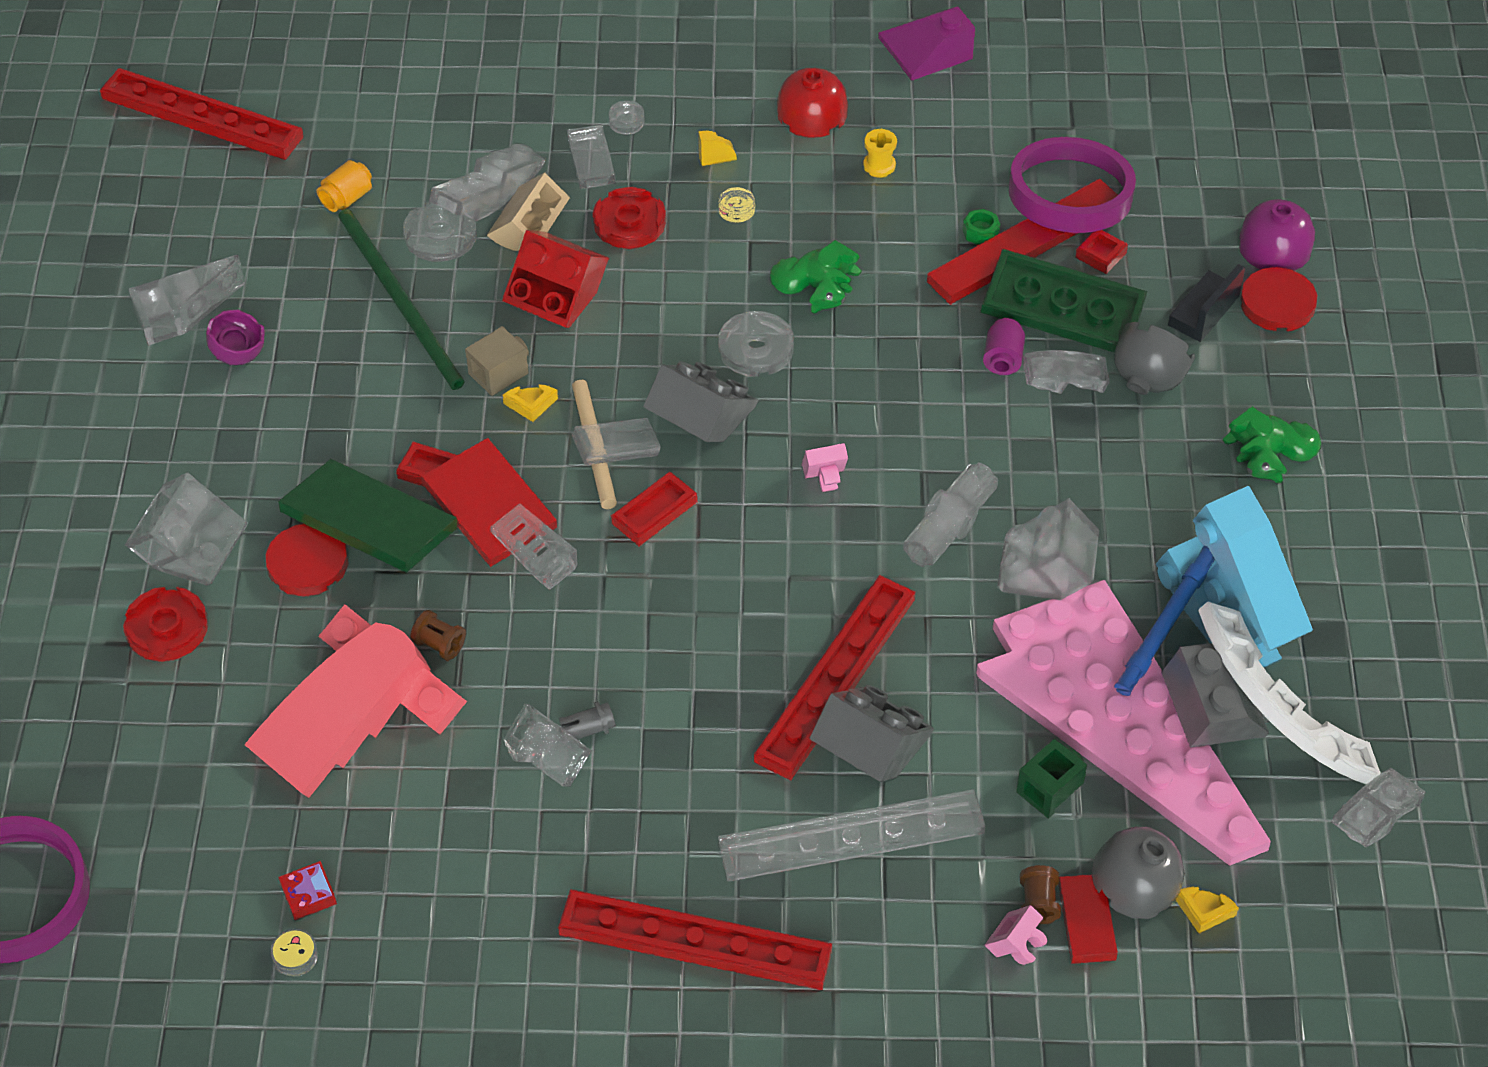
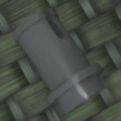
[559,701,616,744]

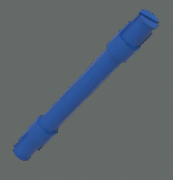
[1114,546,1215,696]

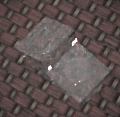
[503,703,592,787]

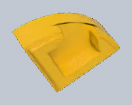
[698,131,737,166]
[503,384,558,422]
[1175,887,1239,933]

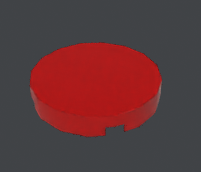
[592,187,666,249]
[1241,267,1318,331]
[265,524,348,597]
[123,587,208,662]

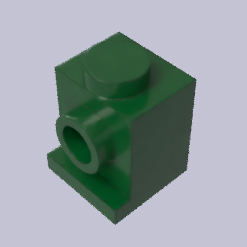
[1016,738,1087,819]

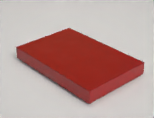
[421,438,557,567]

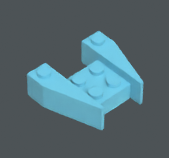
[1156,486,1313,668]

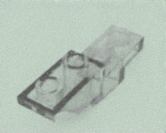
[429,144,546,221]

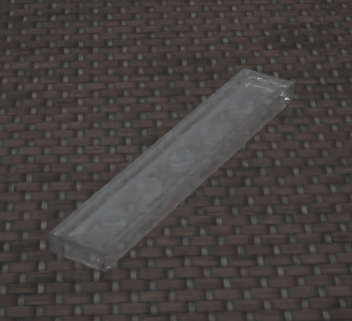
[718,789,985,882]

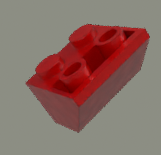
[502,230,609,328]

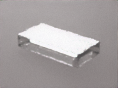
[567,125,616,189]
[572,418,661,465]

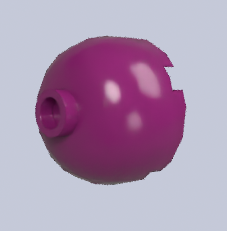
[1239,199,1315,271]

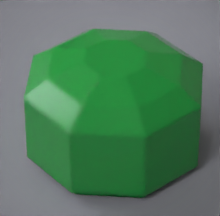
[962,209,1000,245]

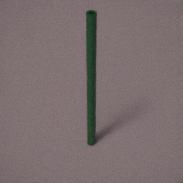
[338,209,465,390]

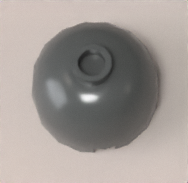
[1114,322,1196,395]
[1091,826,1185,919]

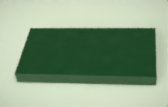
[980,249,1148,352]
[279,459,457,573]

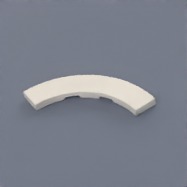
[1198,602,1382,786]

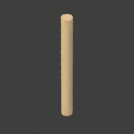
[572,380,617,509]

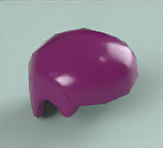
[206,310,265,365]

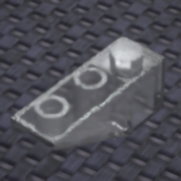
[128,254,245,345]

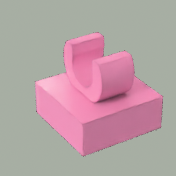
[802,443,848,492]
[984,905,1048,965]

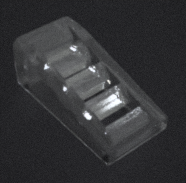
[490,503,578,590]

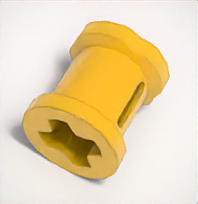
[863,129,897,178]

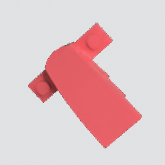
[244,604,467,798]

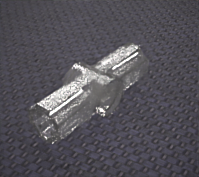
[903,462,998,567]

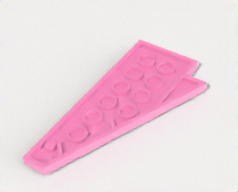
[976,580,1271,866]

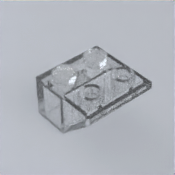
[125,472,248,586]
[997,498,1099,600]

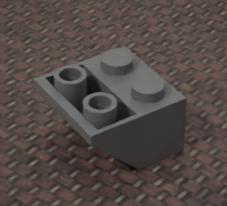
[643,361,758,442]
[809,685,934,782]

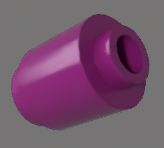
[983,318,1025,375]

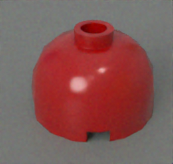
[777,67,848,138]

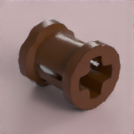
[410,610,466,661]
[1019,865,1061,924]

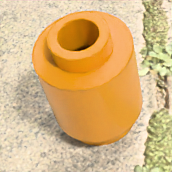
[317,160,372,212]

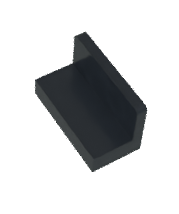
[1168,264,1245,342]

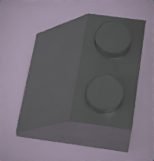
[1161,643,1269,748]

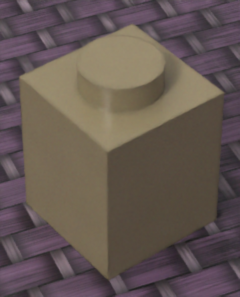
[465,326,529,396]

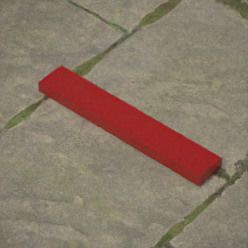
[100,68,304,160]
[927,178,1118,305]
[754,575,915,781]
[558,889,832,991]

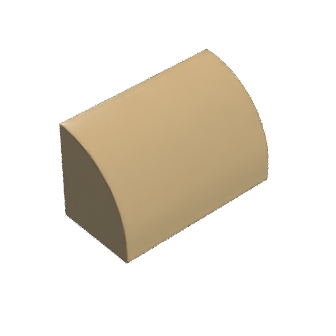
[487,172,570,251]

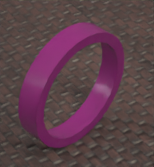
[1008,137,1136,233]
[0,816,90,963]

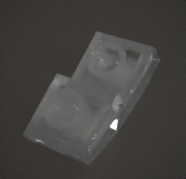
[1022,350,1110,394]
[1331,768,1426,847]

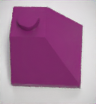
[878,6,975,81]

